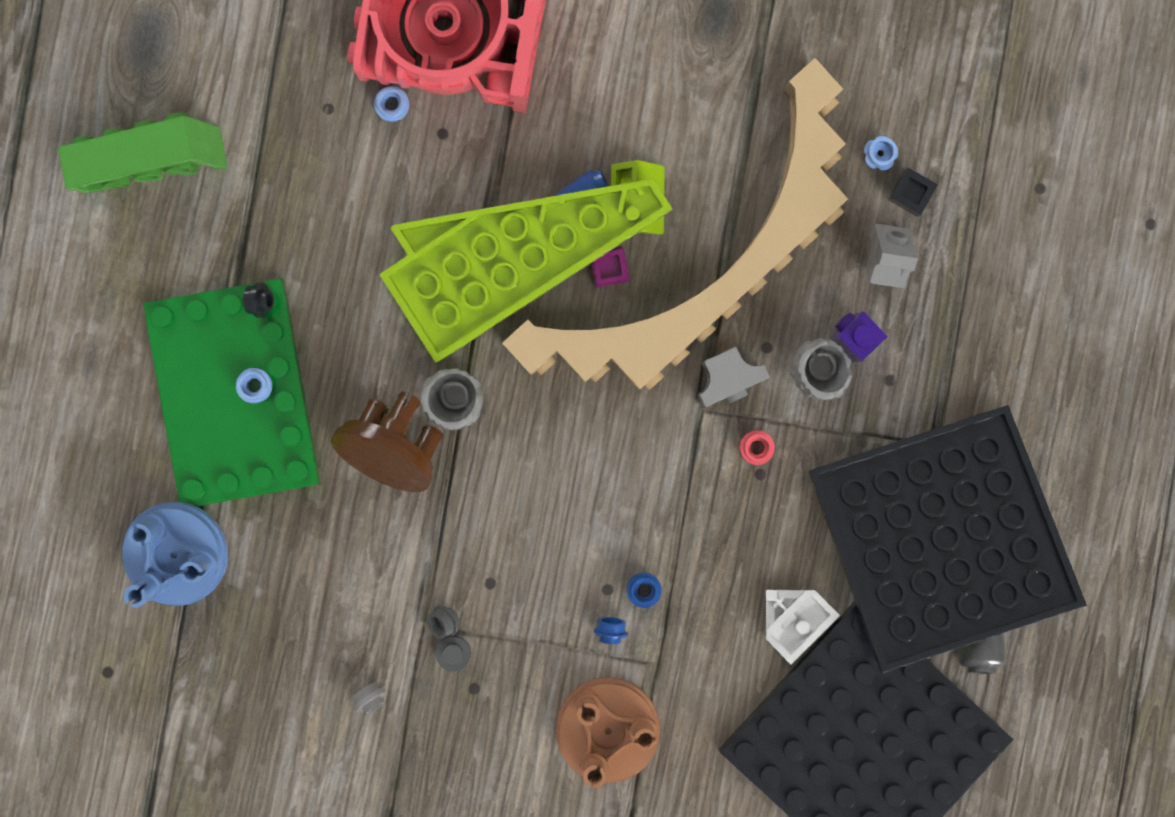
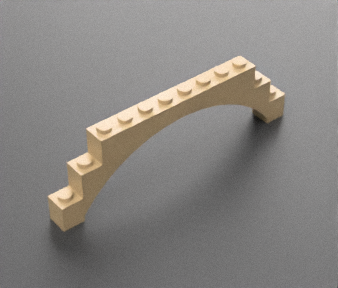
[502,58,848,390]

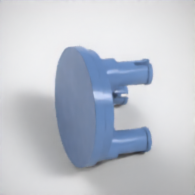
[122,502,228,608]

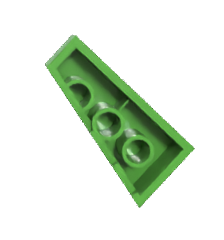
[58,112,228,193]

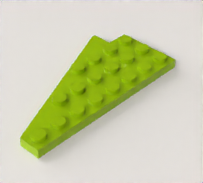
[379,178,673,363]

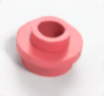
[739,430,775,465]

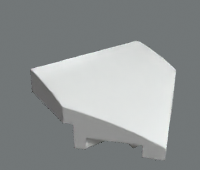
[766,590,840,664]

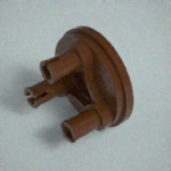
[331,391,443,492]

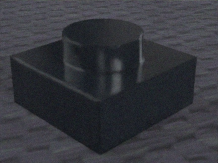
[888,168,938,217]

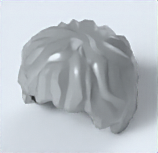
[791,338,852,400]
[420,368,483,430]

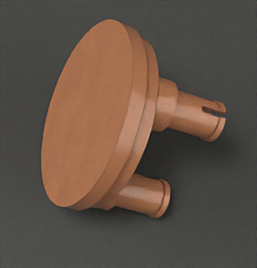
[556,677,660,789]

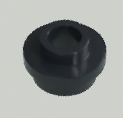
[243,282,274,318]

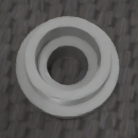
[352,682,386,714]

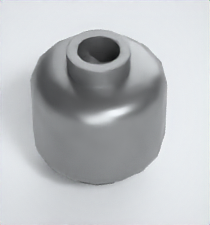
[958,634,1006,674]

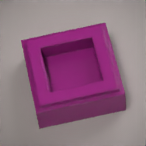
[591,247,630,288]

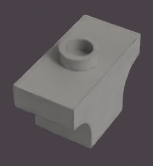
[866,223,918,289]
[697,347,770,407]

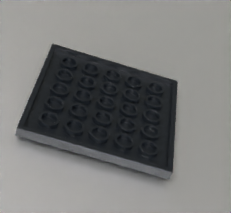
[809,405,1087,673]
[719,601,1014,817]

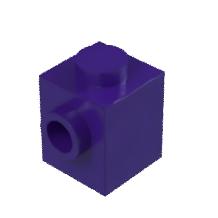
[830,311,888,363]

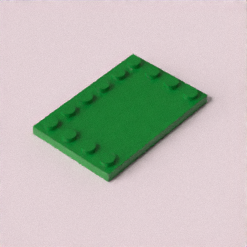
[143,278,321,507]

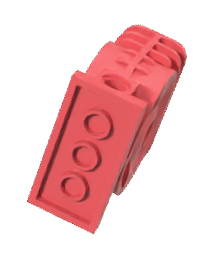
[348,0,546,113]

